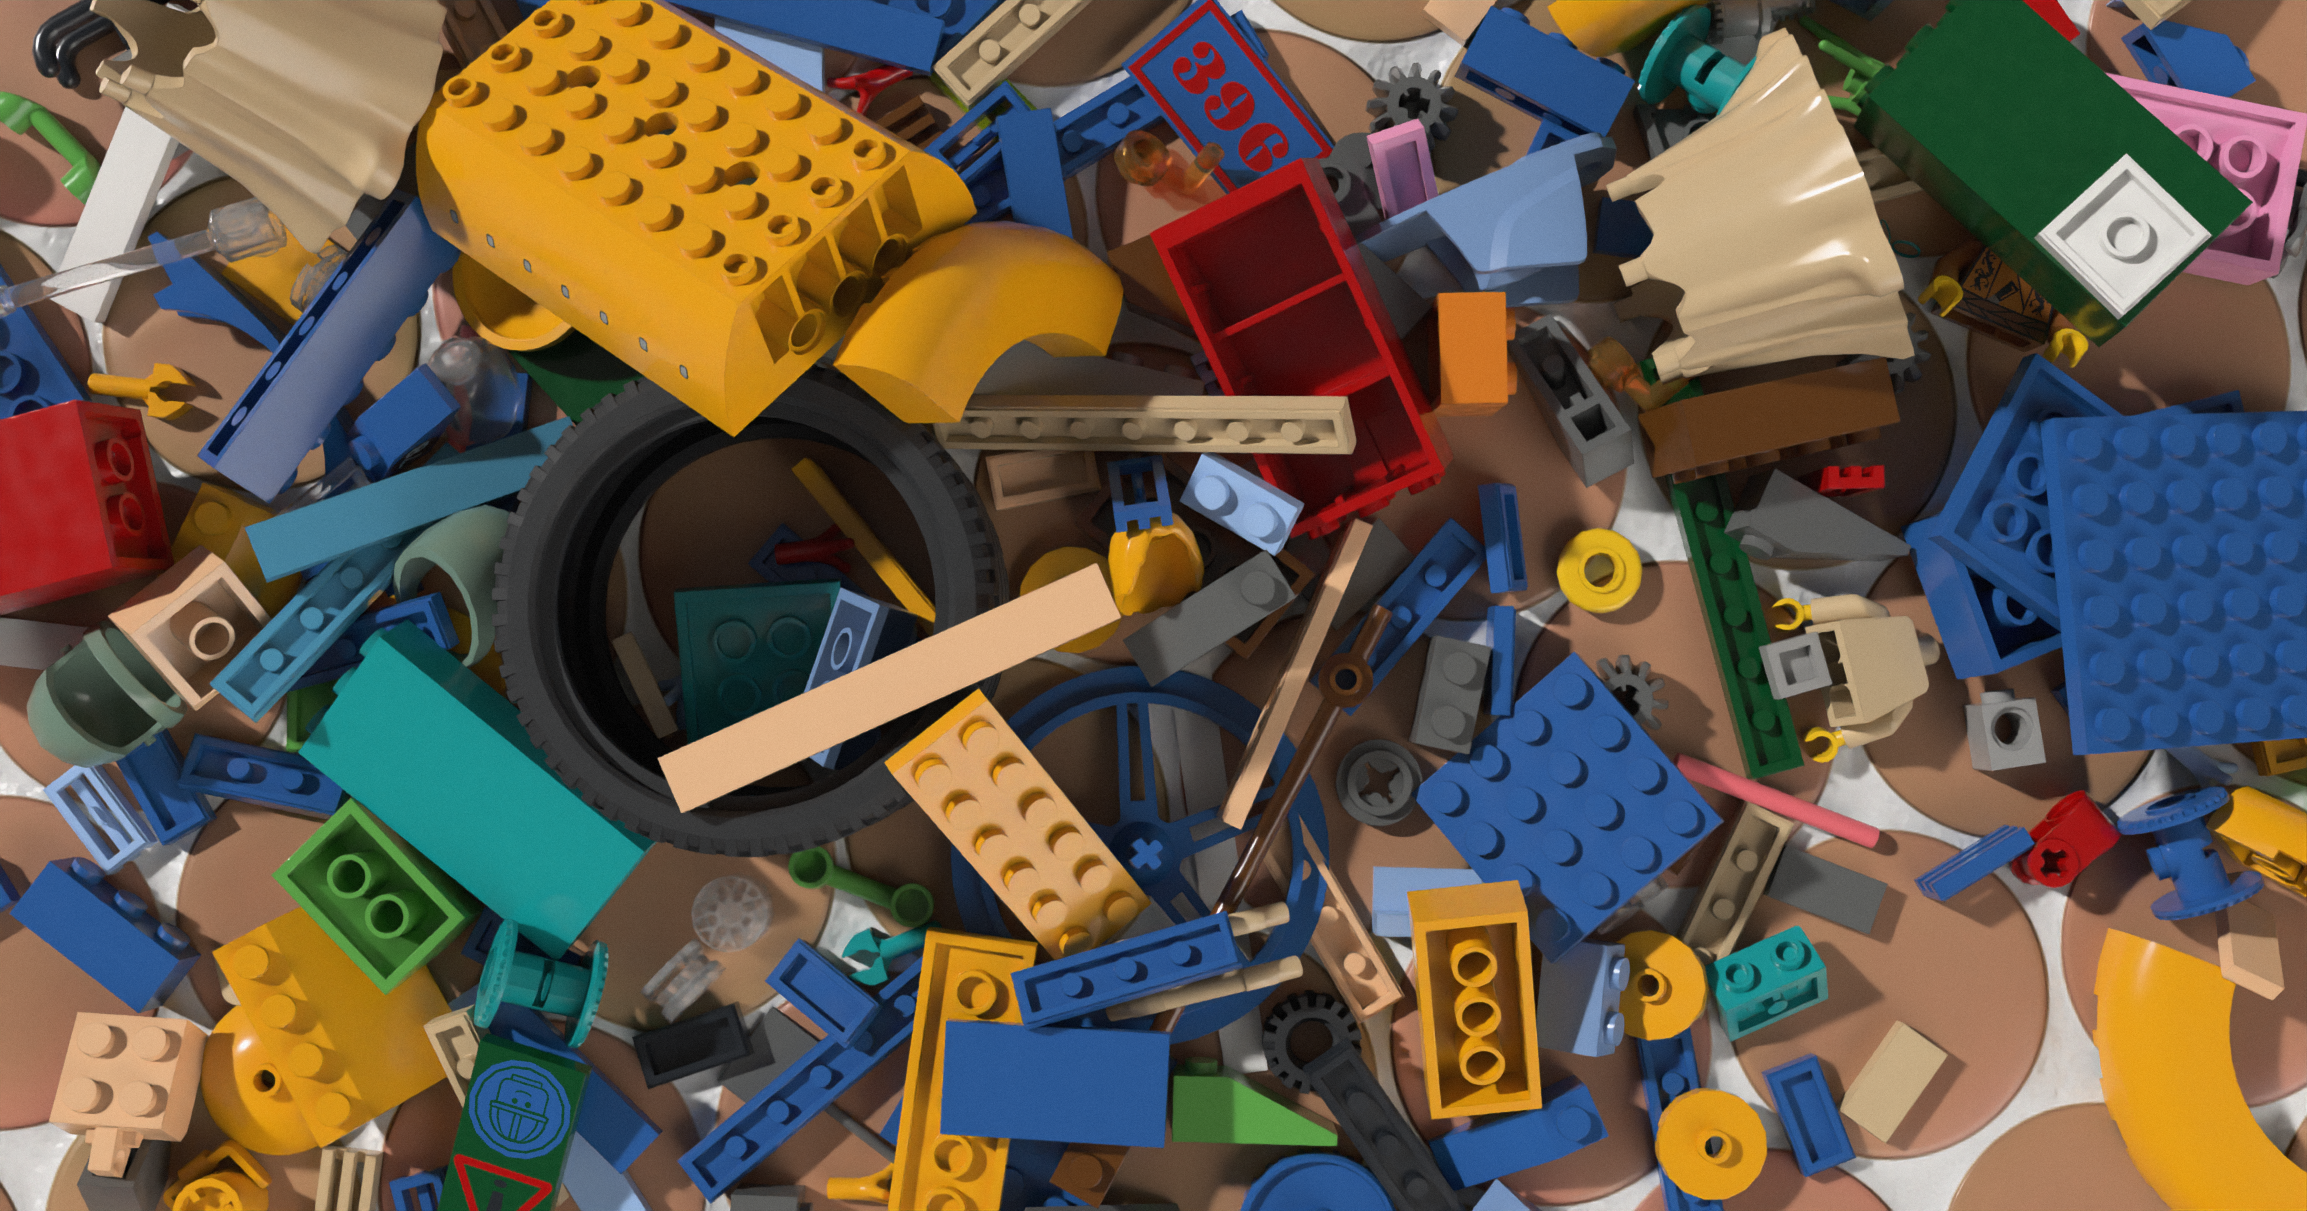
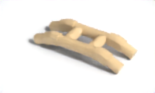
[1097,901,1303,1021]

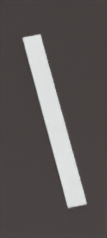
[1173,654,1268,1074]

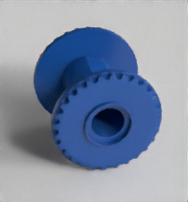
[2117,786,2264,920]

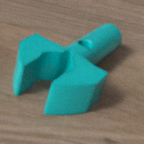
[841,920,943,986]

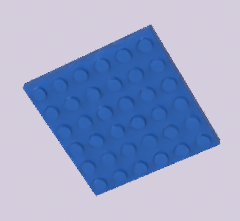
[2040,411,2307,755]

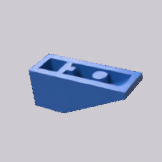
[1427,1074,1609,1191]

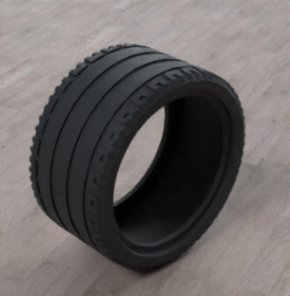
[492,364,1010,858]

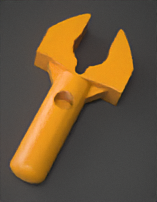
[87,363,196,420]

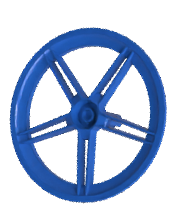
[951,666,1330,1045]

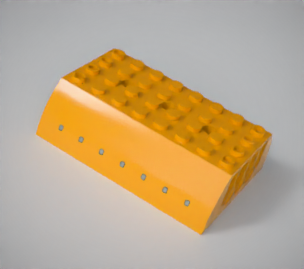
[416,0,977,437]

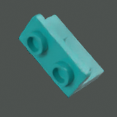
[1705,926,1828,1042]

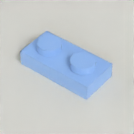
[1180,452,1304,556]

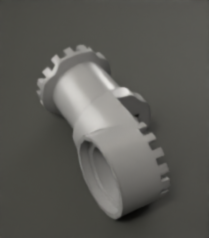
[1706,0,1816,45]

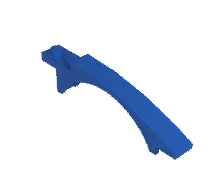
[148,232,425,598]

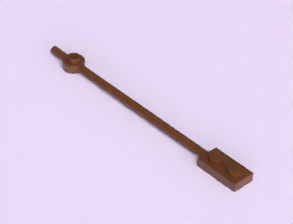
[1049,604,1393,1209]

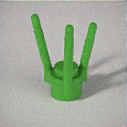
[1799,16,1885,116]

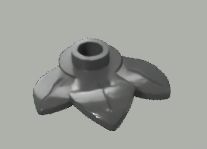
[1319,132,1383,236]
[2269,182,2307,279]

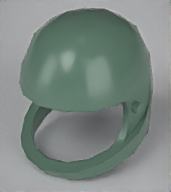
[393,505,510,668]
[26,621,188,768]

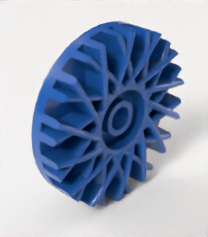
[1238,1148,1396,1211]

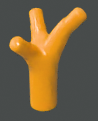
[827,1163,894,1205]

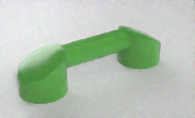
[0,91,101,205]
[788,847,935,928]

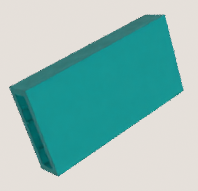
[298,619,656,961]

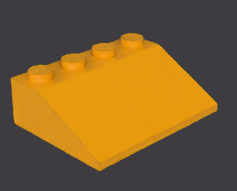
[212,906,452,1148]

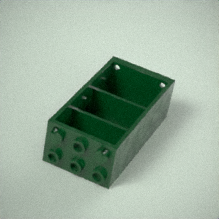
[1853,0,2253,347]

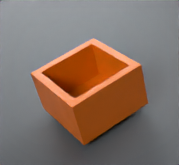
[1426,292,1517,417]

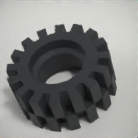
[1262,990,1362,1094]

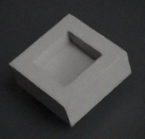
[1759,632,1832,699]

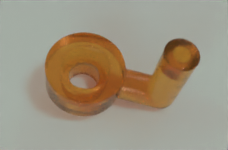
[1114,130,1225,195]
[1587,336,1698,411]

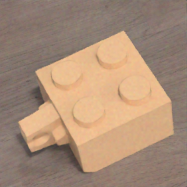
[108,545,272,711]
[49,1012,209,1178]

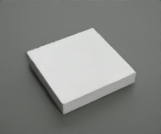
[2035,153,2212,319]

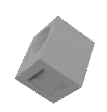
[1963,688,2046,771]

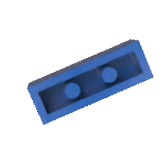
[1454,5,1635,137]
[9,857,202,1013]

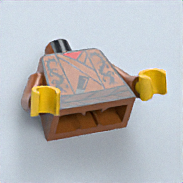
[1918,239,2088,368]

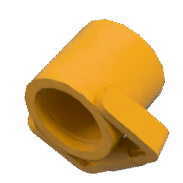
[163,1139,272,1211]

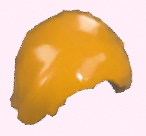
[1108,513,1204,616]

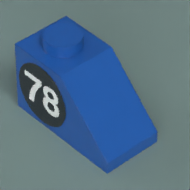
[344,363,462,481]

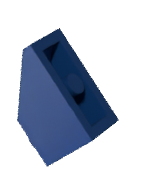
[2121,20,2256,98]

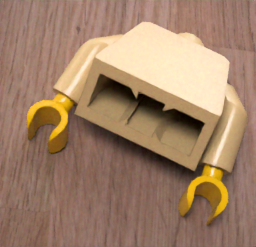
[1771,594,1940,763]

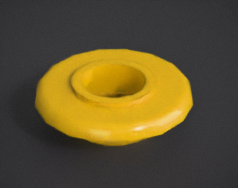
[1557,528,1643,614]

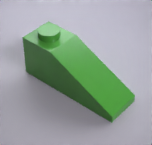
[1172,1056,1337,1146]

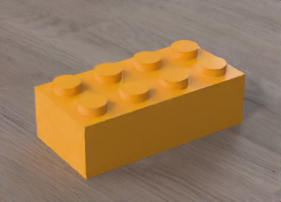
[1407,880,1542,1119]

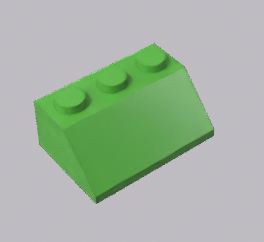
[271,798,484,995]

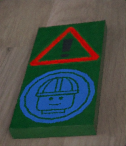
[437,1033,593,1211]

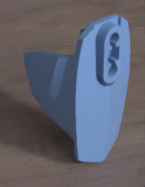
[1355,132,1617,307]

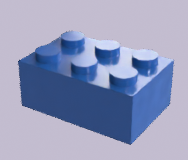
[1901,511,2062,680]

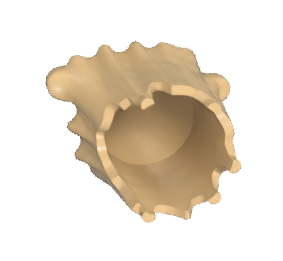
[90,0,447,254]
[1606,28,1915,385]

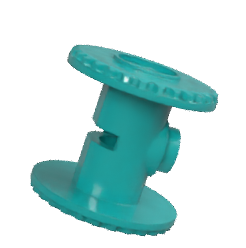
[1638,4,1756,116]
[474,919,609,1048]

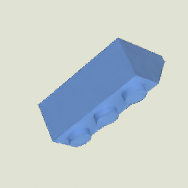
[804,587,918,770]

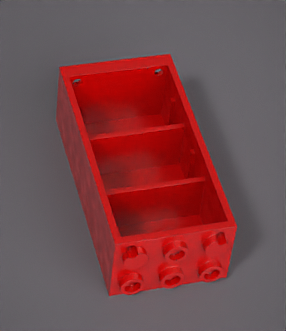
[1149,158,1454,540]
[0,399,174,615]

